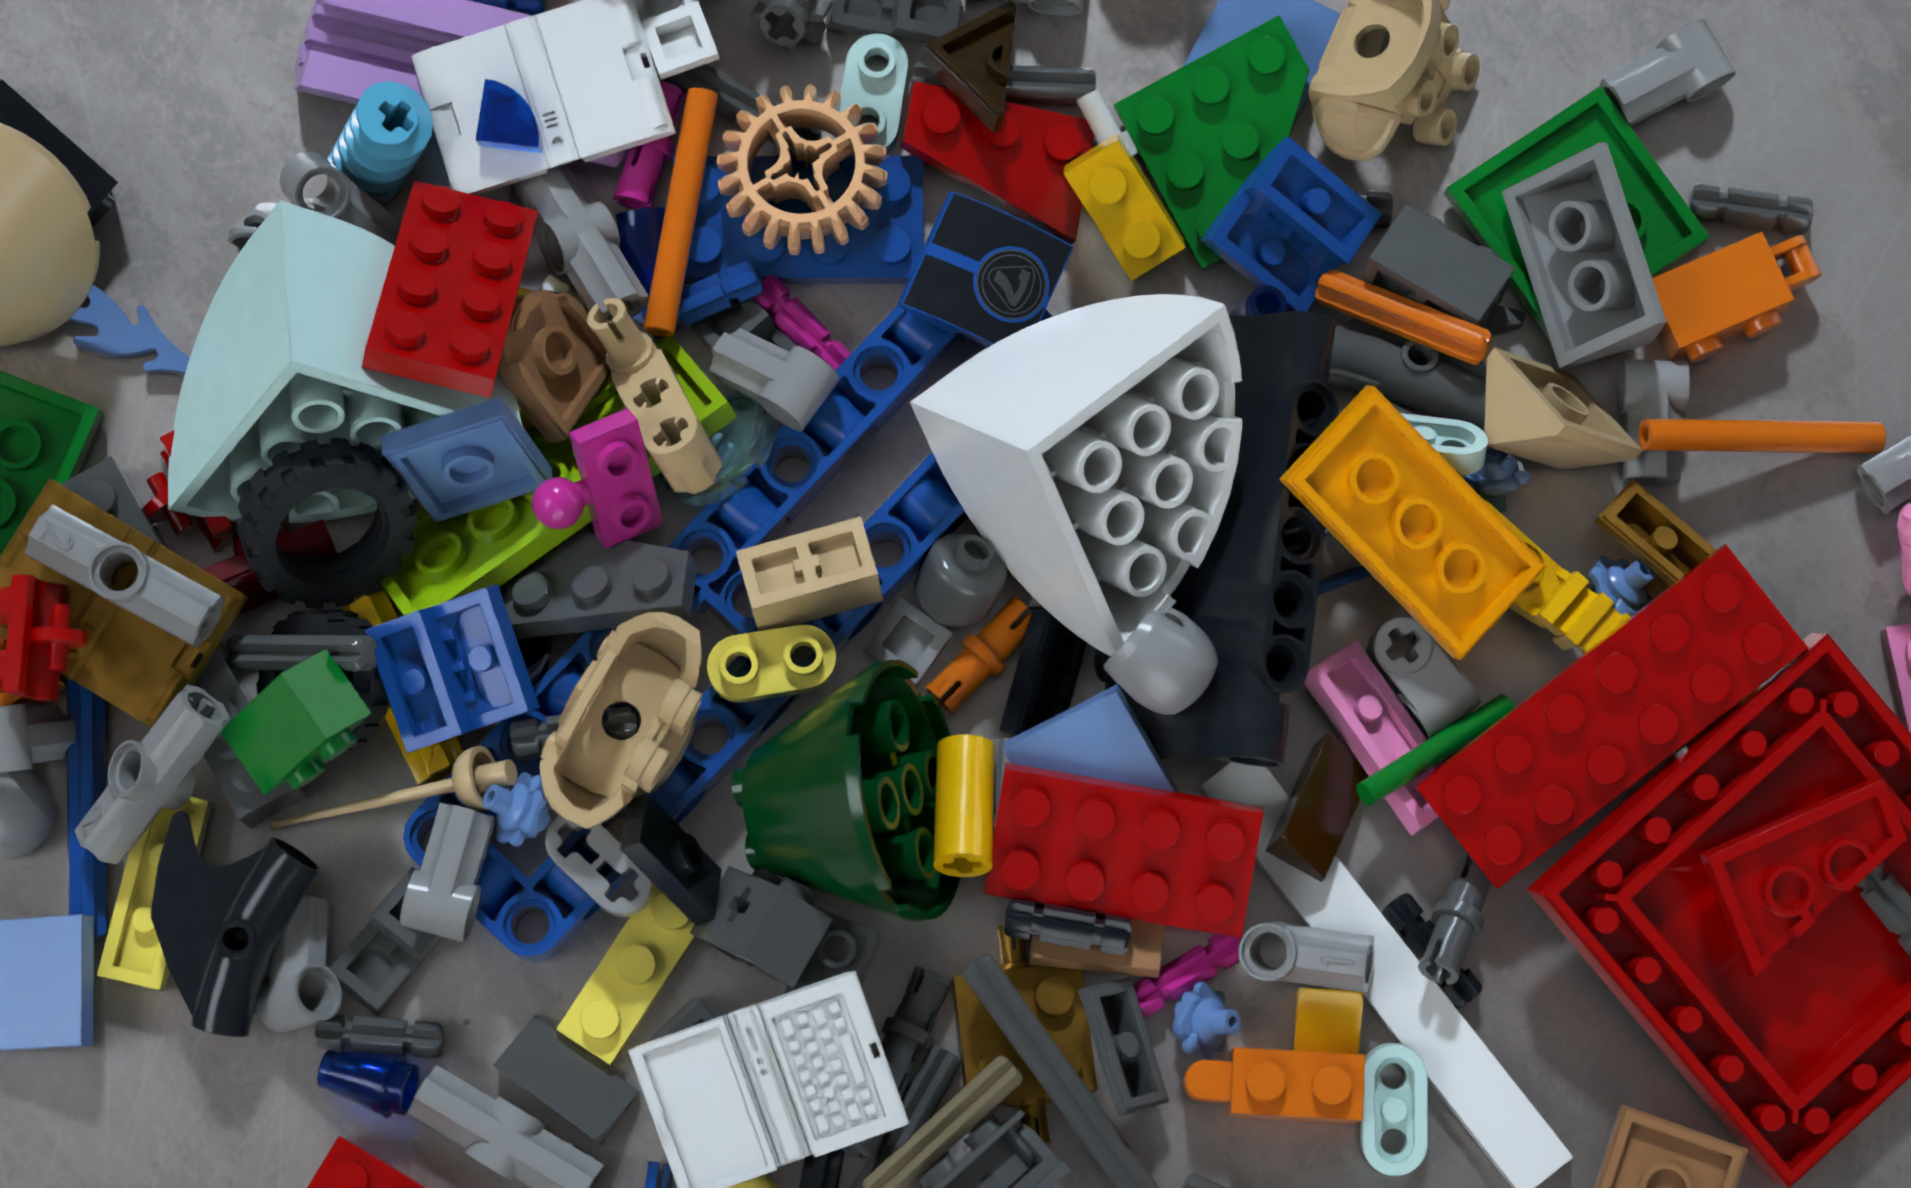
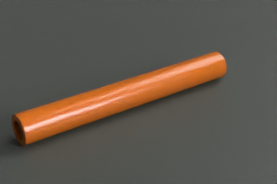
[643,88,719,337]
[1638,419,1886,453]

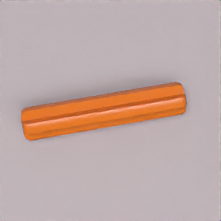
[1315,269,1492,365]

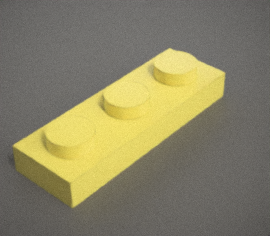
[97,797,213,992]
[556,883,697,1066]

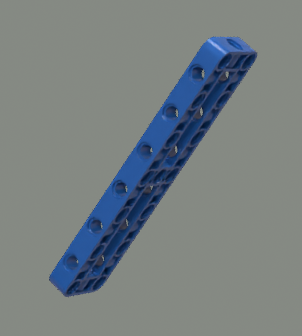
[403,306,1053,962]

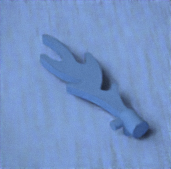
[69,285,190,376]

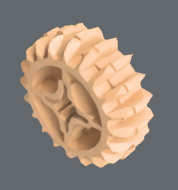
[717,84,888,256]

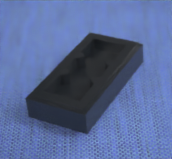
[999,608,1087,737]
[620,793,722,925]

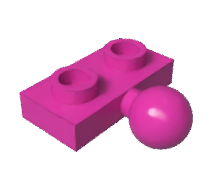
[532,408,664,549]

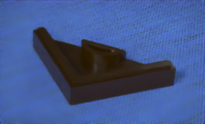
[920,1,1017,134]

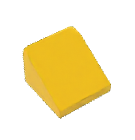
[1293,988,1364,1054]

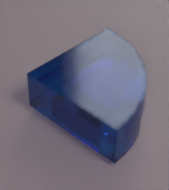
[476,79,542,153]

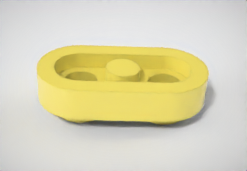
[707,625,837,703]

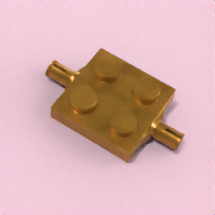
[951,925,1098,1144]

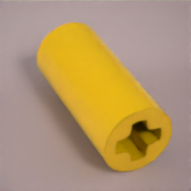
[933,734,995,877]

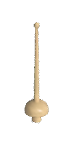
[269,746,518,831]

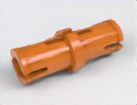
[924,596,1032,716]

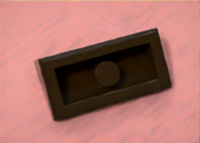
[1265,732,1369,882]

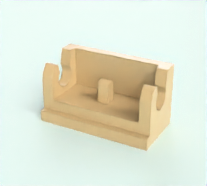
[736,516,883,631]

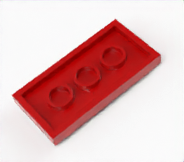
[362,180,538,398]
[984,763,1264,938]

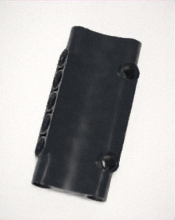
[1094,311,1339,767]

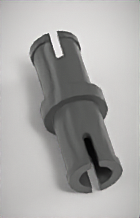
[1418,854,1492,984]

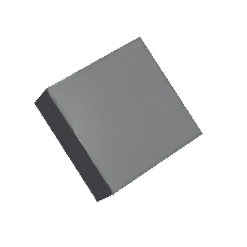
[864,597,953,687]

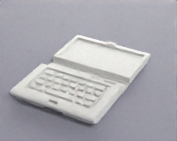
[411,0,676,195]
[628,971,909,1188]

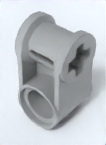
[1366,617,1481,740]

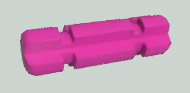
[753,275,851,370]
[1133,934,1241,1018]

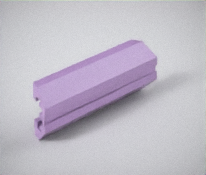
[294,0,650,168]

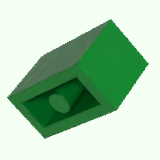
[220,649,371,796]

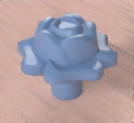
[1463,447,1531,513]
[1588,556,1655,616]
[483,772,551,847]
[1172,982,1241,1060]

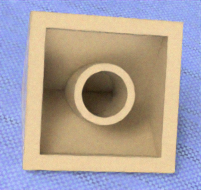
[1484,347,1642,470]

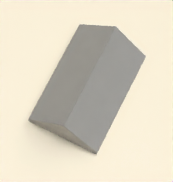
[1501,142,1666,368]

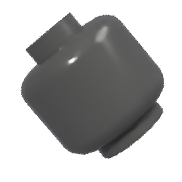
[914,532,1007,627]

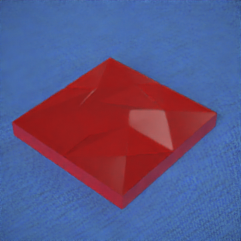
[1526,633,1911,1188]

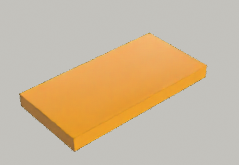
[1279,385,1547,660]

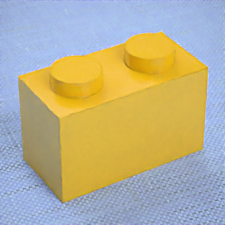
[1064,133,1185,282]

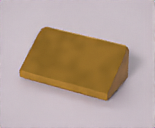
[1595,478,1717,586]

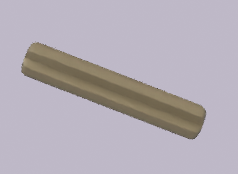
[862,1055,1023,1188]

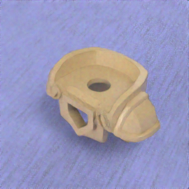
[1308,0,1480,162]
[539,612,703,829]

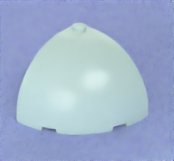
[168,200,521,523]

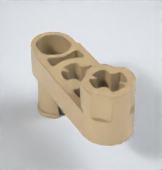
[587,298,722,494]

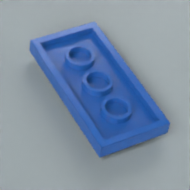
[673,156,924,284]

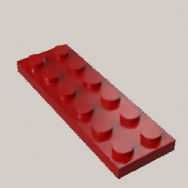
[1415,544,1808,889]

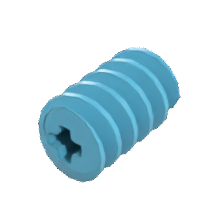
[327,81,433,204]

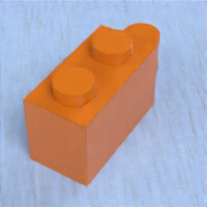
[1652,231,1822,363]
[1183,1047,1365,1125]

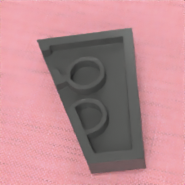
[504,531,697,639]

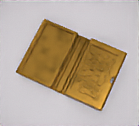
[0,478,248,728]

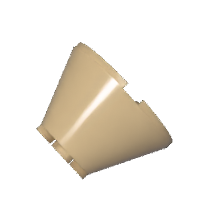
[0,123,100,347]

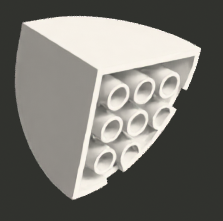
[910,294,1242,656]

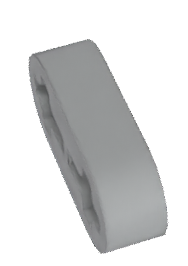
[545,816,653,918]

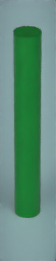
[1356,694,1515,806]

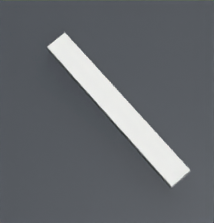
[1199,762,1573,1188]

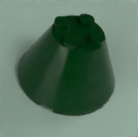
[731,659,961,922]

